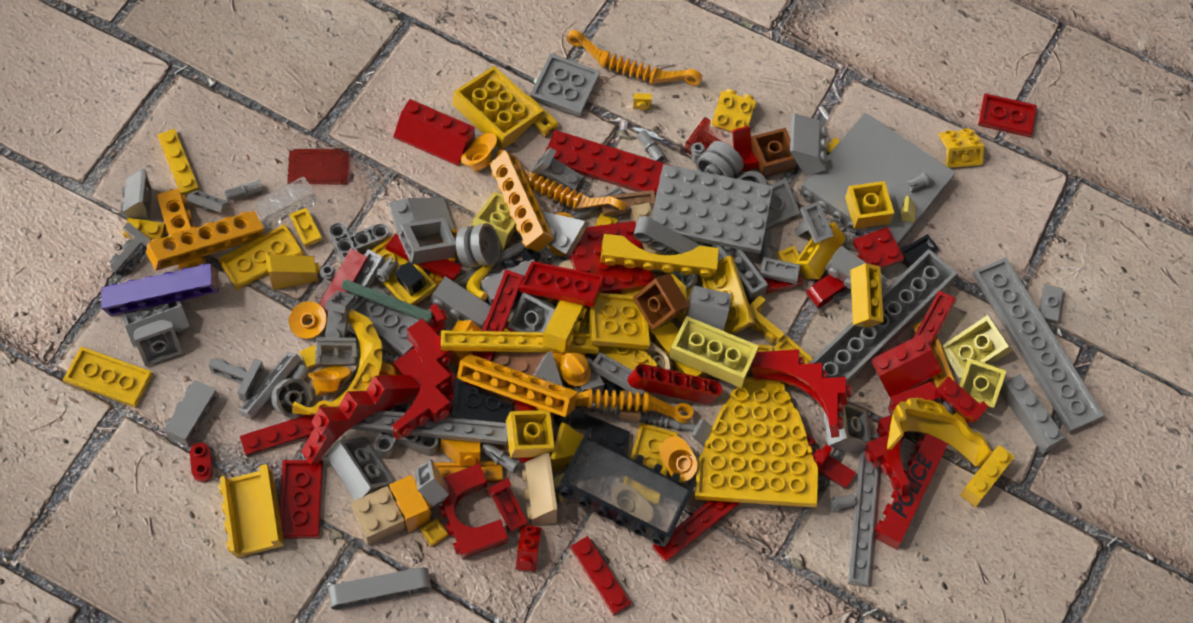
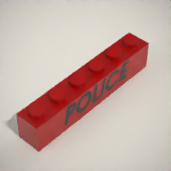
[874,433,948,550]

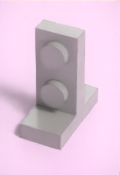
[531,147,582,191]
[795,201,834,243]
[109,222,151,273]
[325,290,356,338]
[209,359,264,402]

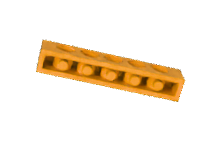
[490,150,554,252]
[156,188,206,270]
[146,210,264,271]
[457,354,578,417]

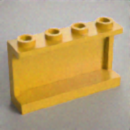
[219,464,284,558]

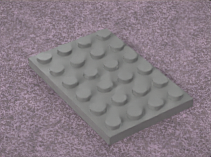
[651,164,773,254]

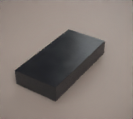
[900,234,939,268]

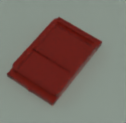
[287,149,349,185]

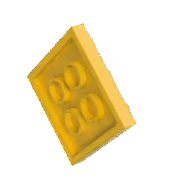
[588,293,650,350]

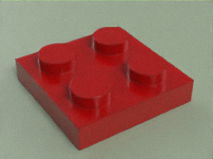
[853,227,904,269]

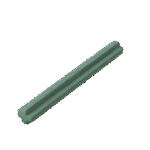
[341,279,433,322]

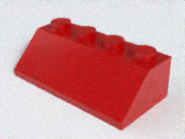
[393,99,475,166]

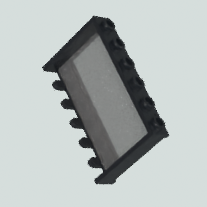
[556,427,696,547]

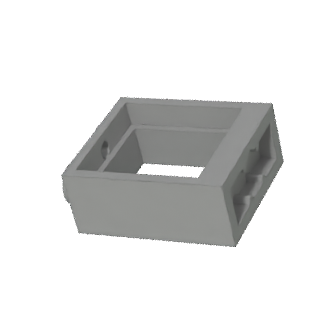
[399,218,456,264]

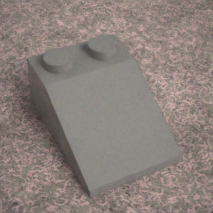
[389,198,455,241]

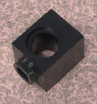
[394,261,426,296]

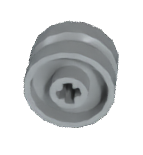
[696,141,744,178]
[456,223,500,268]

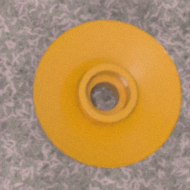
[289,301,327,339]

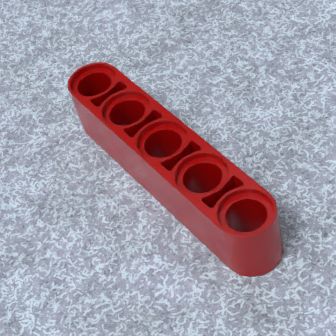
[805,255,861,308]
[627,364,723,405]

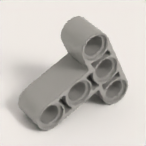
[329,223,390,263]
[375,404,439,459]

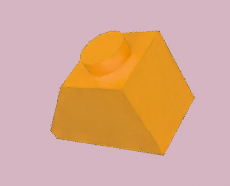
[440,438,481,466]

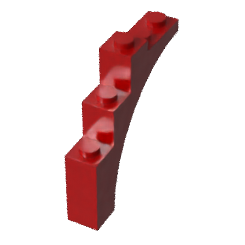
[392,319,452,441]
[752,349,852,438]
[301,375,420,465]
[864,381,941,496]

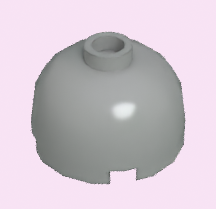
[271,378,313,418]

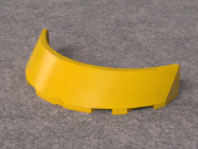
[292,309,382,415]
[887,398,992,467]

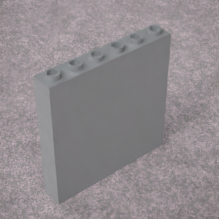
[800,113,956,246]

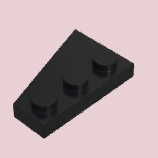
[451,378,513,423]

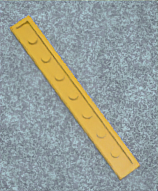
[441,330,599,354]

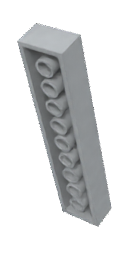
[808,249,958,385]

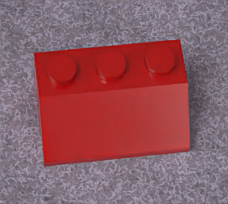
[871,333,943,397]

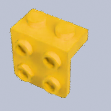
[712,89,757,131]

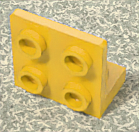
[938,128,984,168]

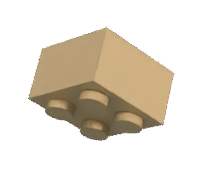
[350,486,406,546]

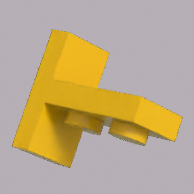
[738,295,785,345]

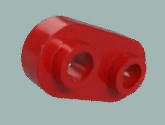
[190,442,213,483]

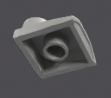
[133,319,183,367]

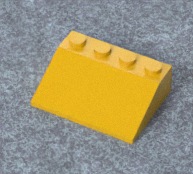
[452,66,544,150]

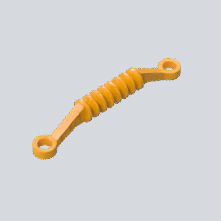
[566,30,703,86]
[496,149,628,211]
[537,389,694,423]

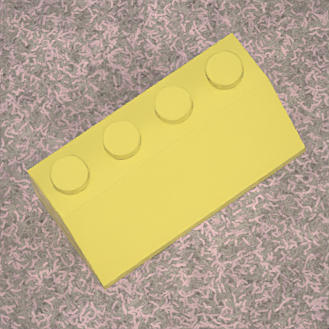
[669,316,759,388]

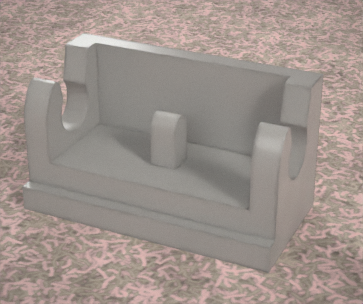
[315,337,357,365]

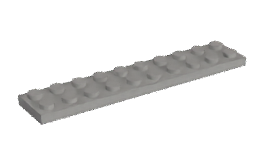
[972,258,1104,433]

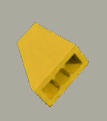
[266,255,320,290]

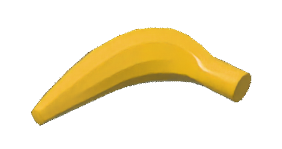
[467,264,495,300]

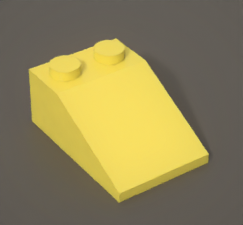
[472,191,517,251]
[941,315,1013,379]

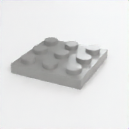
[530,53,600,117]

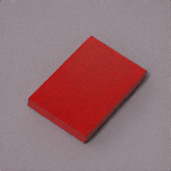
[978,93,1037,138]

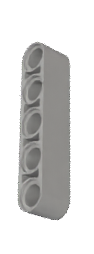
[634,216,701,255]
[328,567,432,610]

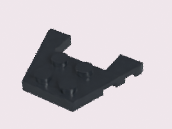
[566,409,630,484]

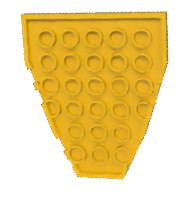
[695,377,818,507]

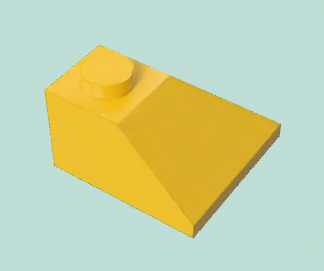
[550,422,584,474]

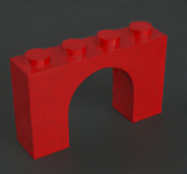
[439,464,508,560]

